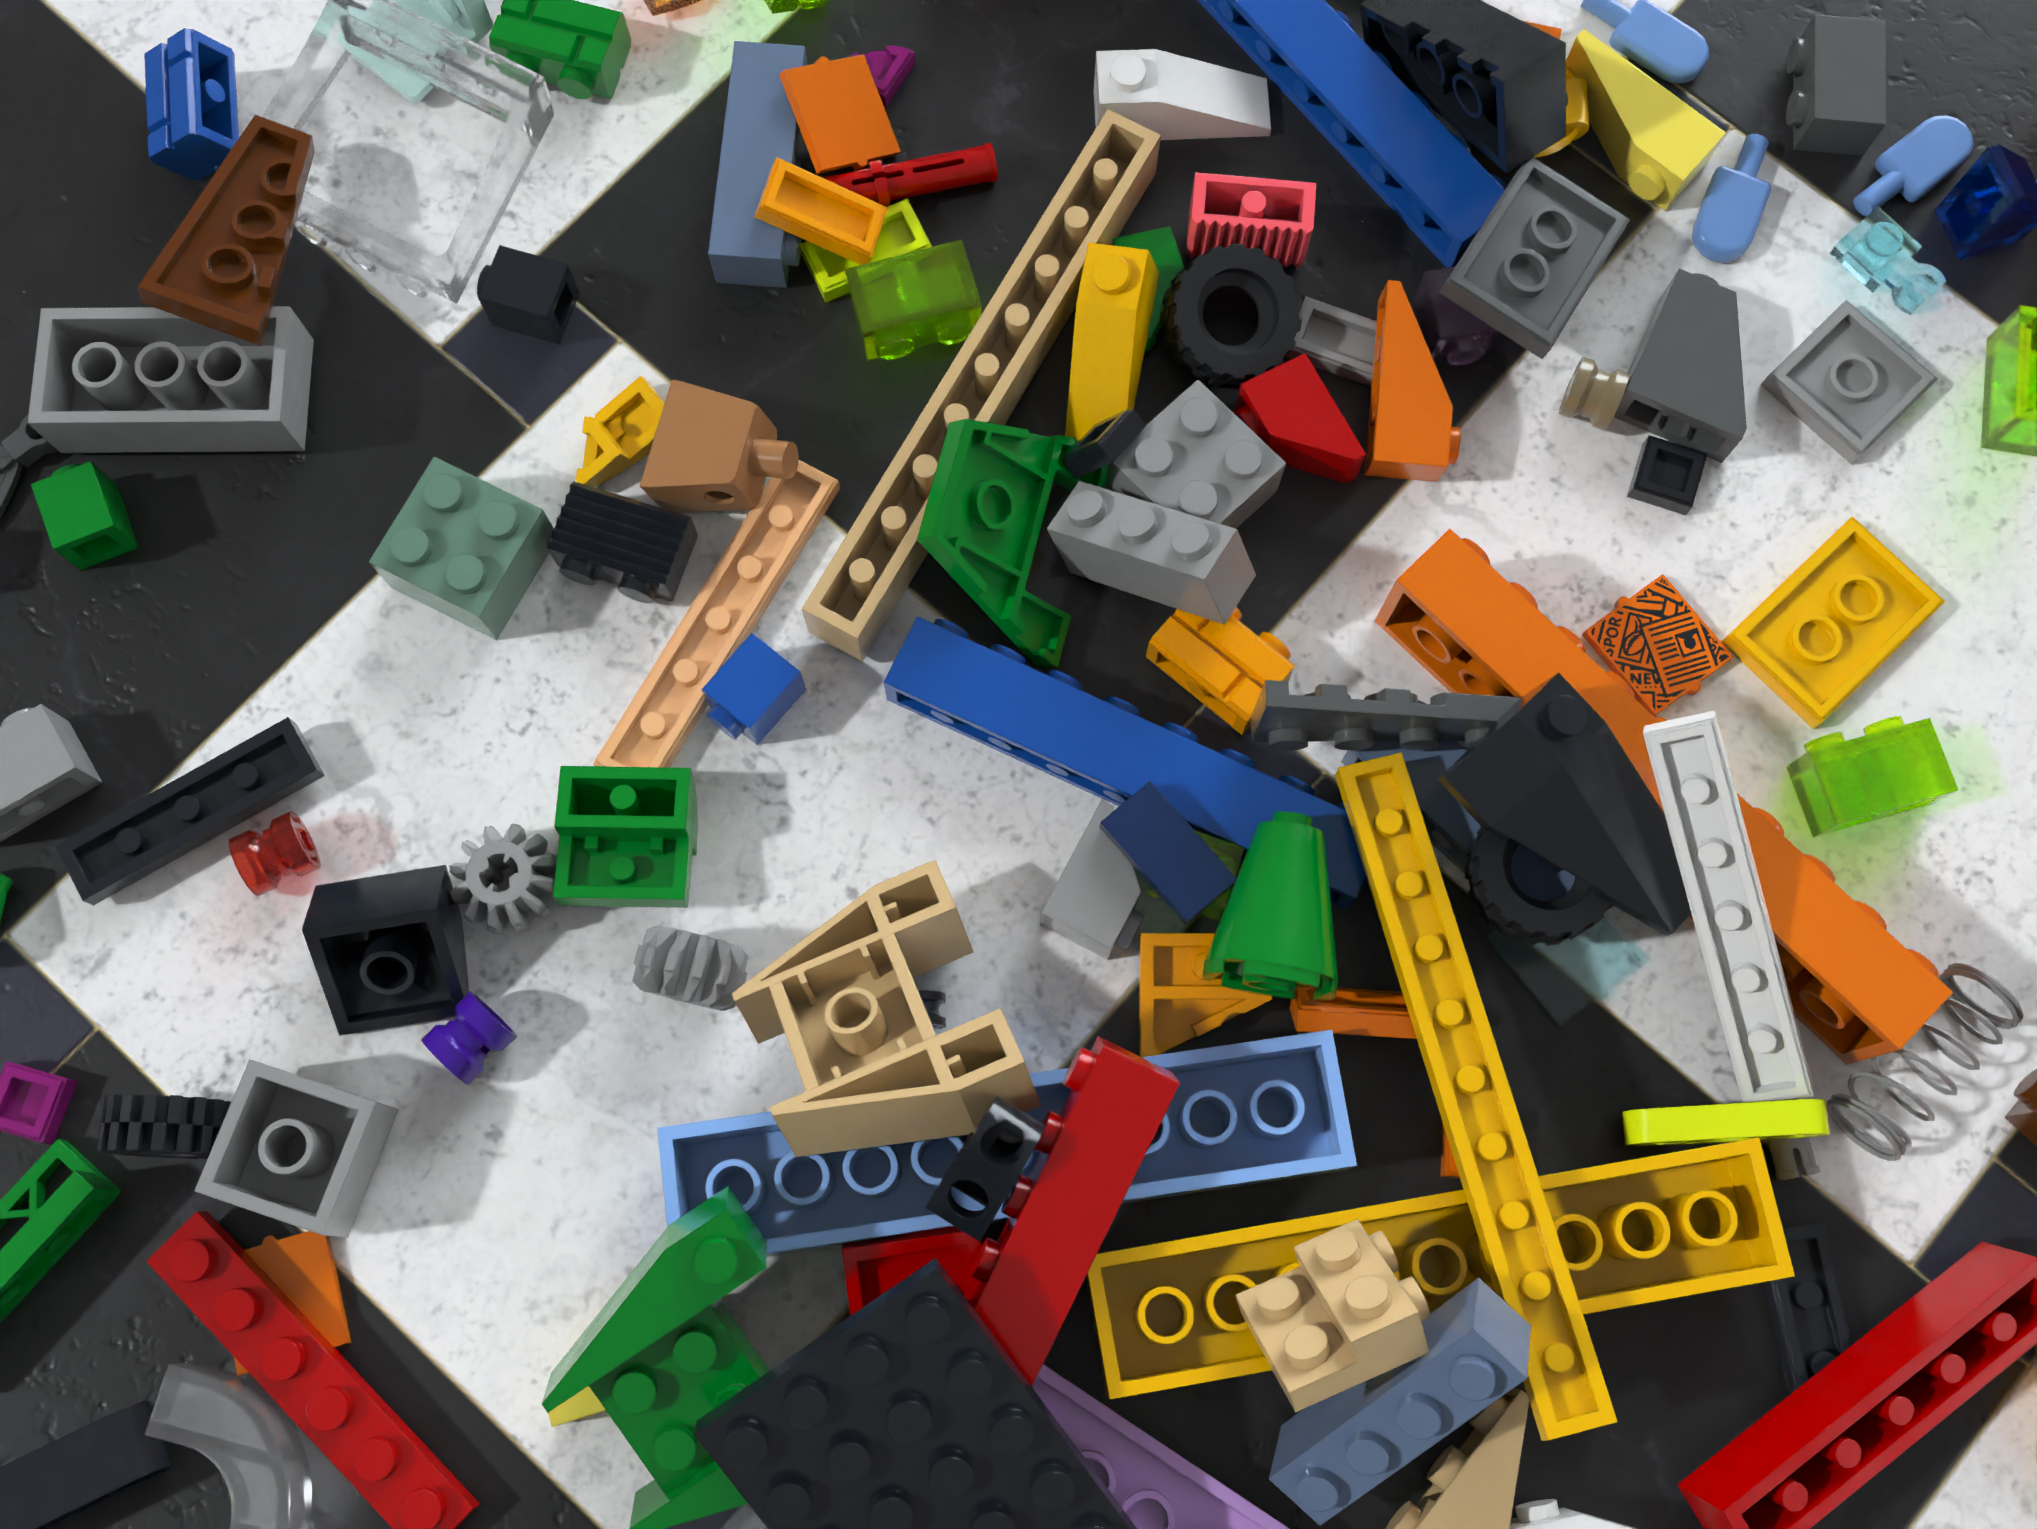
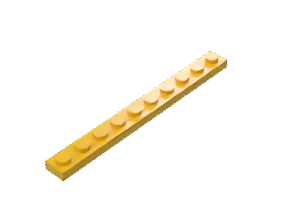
[1335,752,1618,1441]

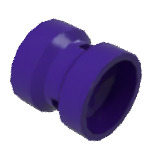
[421,992,517,1085]

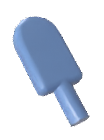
[1581,0,1709,84]
[1853,115,1974,216]
[1692,134,1771,263]

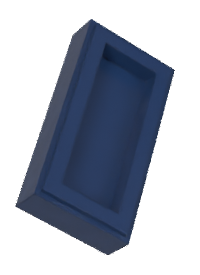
[1099,781,1237,925]

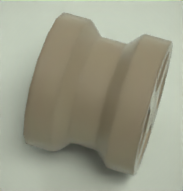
[1558,357,1629,431]

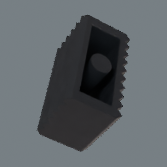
[547,481,698,604]

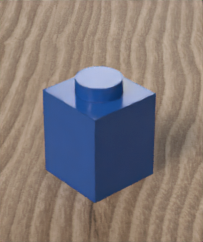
[701,633,806,745]

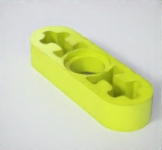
[1622,1099,1830,1146]

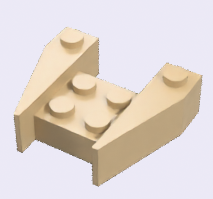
[732,860,1041,1157]

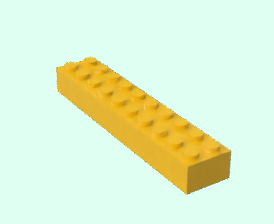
[1085,1137,1795,1399]

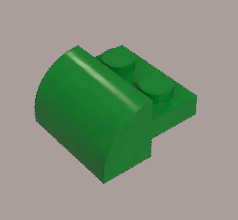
[553,766,698,908]

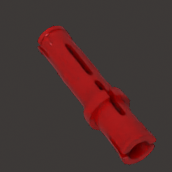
[820,142,998,207]

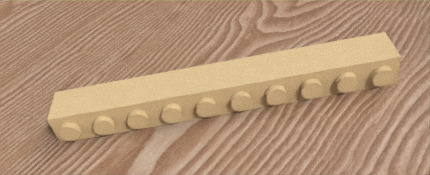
[802,109,1161,662]

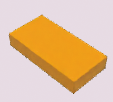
[754,157,888,267]

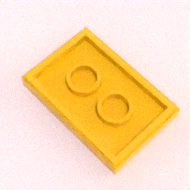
[1721,516,1945,729]

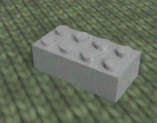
[28,306,314,453]

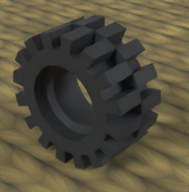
[96,1094,231,1159]

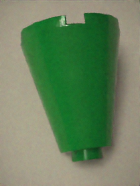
[1203,811,1338,1000]

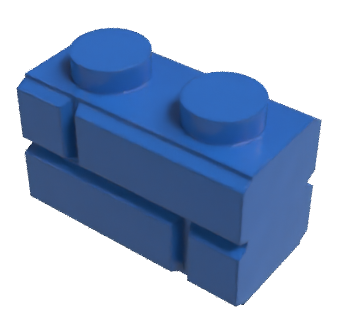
[144,28,239,181]

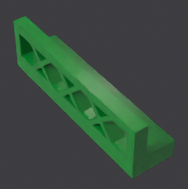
[0,1139,122,1323]

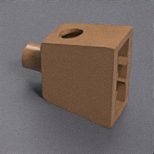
[640,380,799,513]

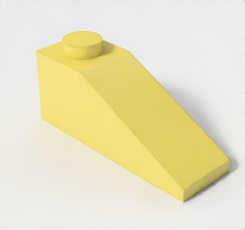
[1566,29,1726,211]

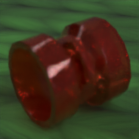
[229,811,321,896]

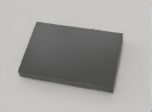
[1439,157,1630,359]

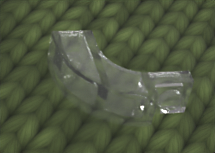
[145,1362,312,1529]

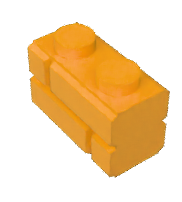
[1146,607,1296,735]

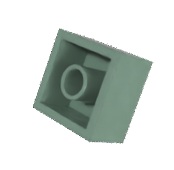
[369,457,554,640]

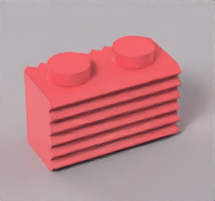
[1185,172,1316,269]

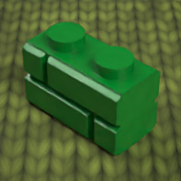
[489,0,631,99]

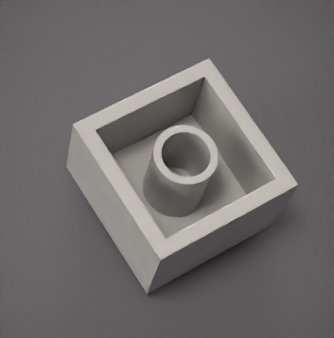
[1106,380,1286,528]
[194,1059,399,1238]

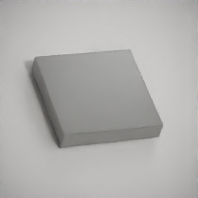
[1761,300,1938,465]

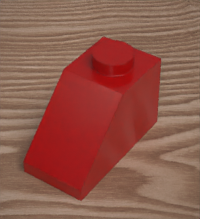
[1233,353,1366,483]

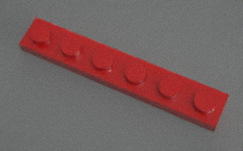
[146,1211,480,1529]

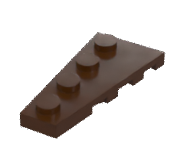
[138,115,315,346]

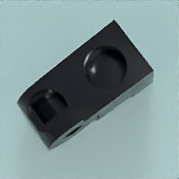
[925,1096,1046,1242]

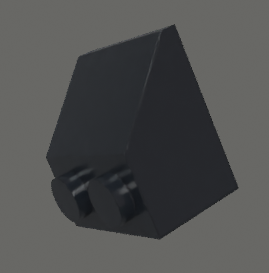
[302,865,470,1036]

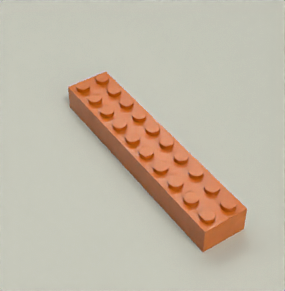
[1374,529,1953,1065]

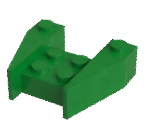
[542,1186,770,1529]

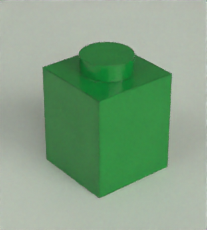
[31,461,139,571]

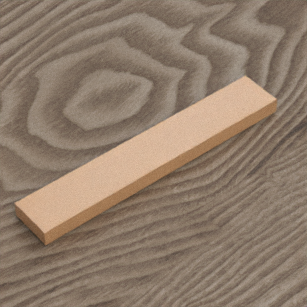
[593,460,840,768]

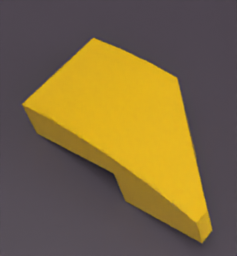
[576,376,665,488]

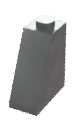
[1614,268,1747,463]

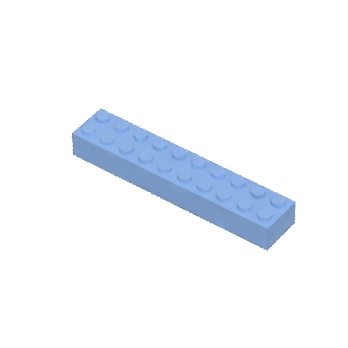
[657,1030,1357,1257]

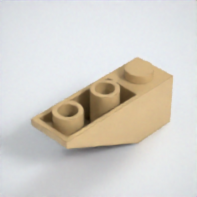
[1386,1389,1529,1529]

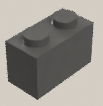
[1786,14,1886,156]

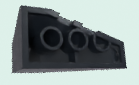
[1438,672,1691,936]

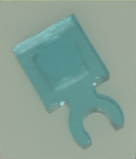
[1830,206,1946,315]

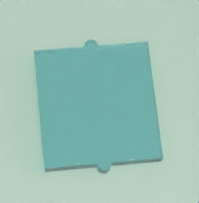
[1485,918,1641,1027]

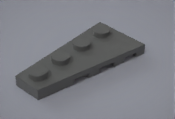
[1251,680,1521,751]

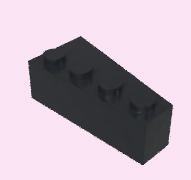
[1360,0,1568,173]

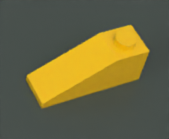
[1065,242,1160,442]

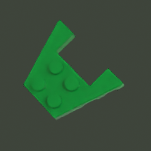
[917,419,1108,669]

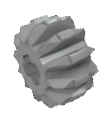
[449,824,557,935]
[632,926,748,1011]

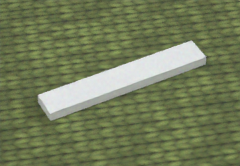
[1643,711,1813,1103]

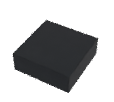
[1063,409,1146,479]
[1627,435,1707,516]

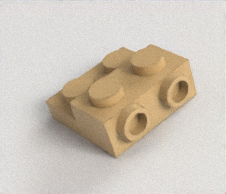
[1235,1219,1431,1412]

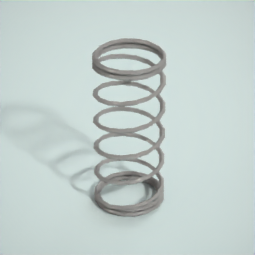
[1826,963,2024,1161]

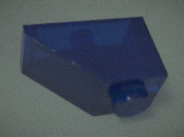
[1935,144,2037,260]

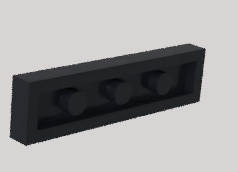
[55,717,325,906]

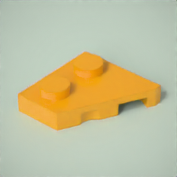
[1139,933,1272,1057]

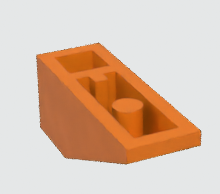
[1364,280,1461,482]

